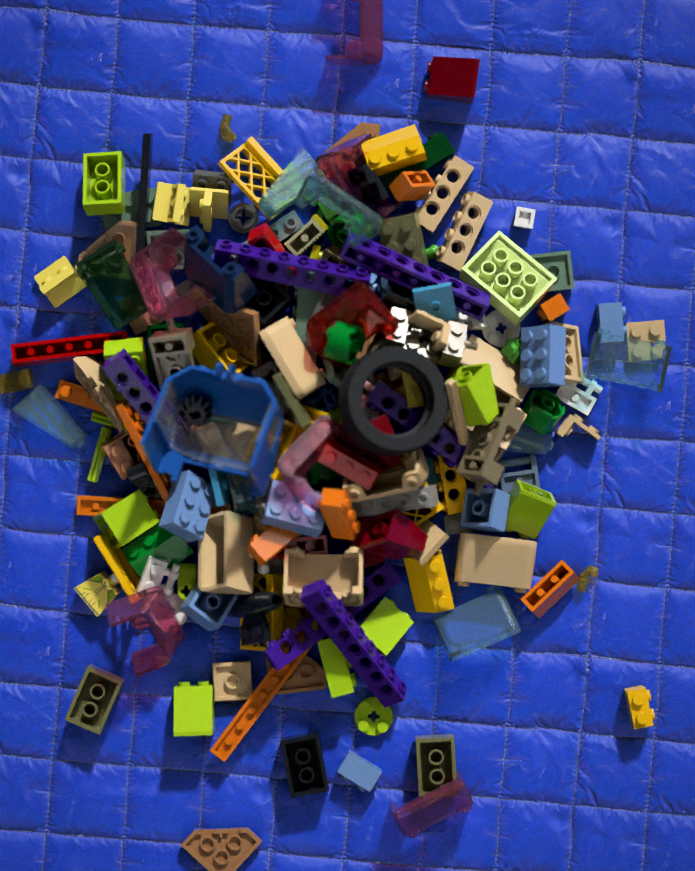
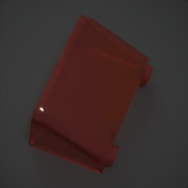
[306,281,399,371]

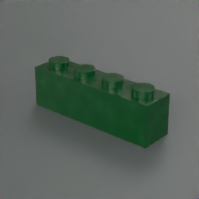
[378,132,455,194]

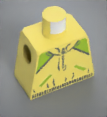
[74,571,121,617]

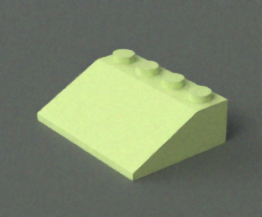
[459,231,557,326]

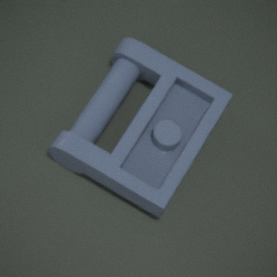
[497,453,540,493]

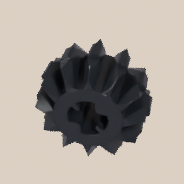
[179,393,213,428]

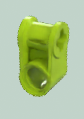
[177,563,198,600]

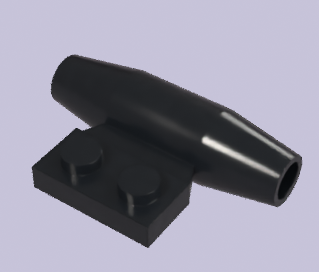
[227,591,283,646]

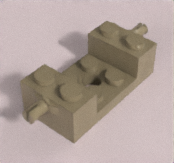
[374,306,478,369]
[148,317,196,411]
[456,397,525,496]

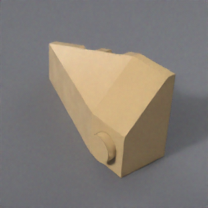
[73,356,123,432]

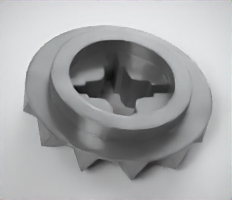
[228,203,259,234]

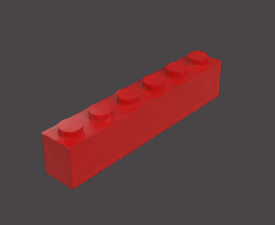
[11,331,129,367]

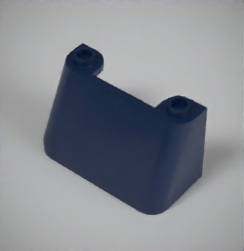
[184,224,258,314]

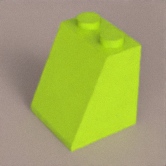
[447,363,499,427]
[505,479,556,539]
[92,489,160,550]
[359,597,414,657]
[174,681,215,737]

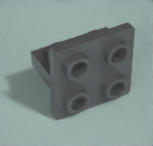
[193,170,233,206]

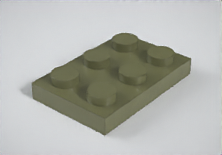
[272,370,312,428]

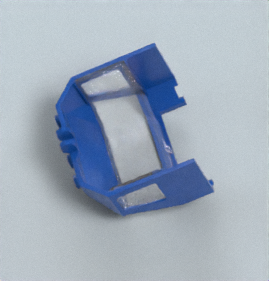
[140,362,284,500]

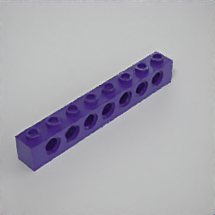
[339,231,491,321]
[213,239,371,301]
[102,348,210,480]
[363,380,504,488]
[262,561,402,671]
[300,578,407,708]

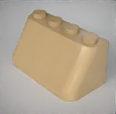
[446,334,530,407]
[198,510,253,595]

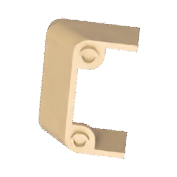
[259,316,327,400]

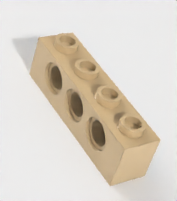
[415,155,475,234]
[435,191,493,271]

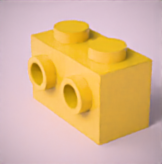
[624,685,655,729]

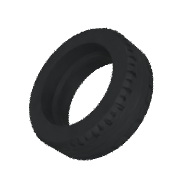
[337,346,449,456]

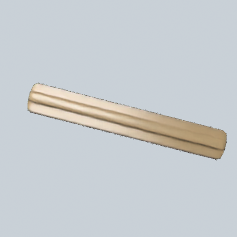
[445,379,469,446]

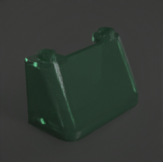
[75,239,158,332]

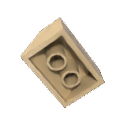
[543,321,584,384]

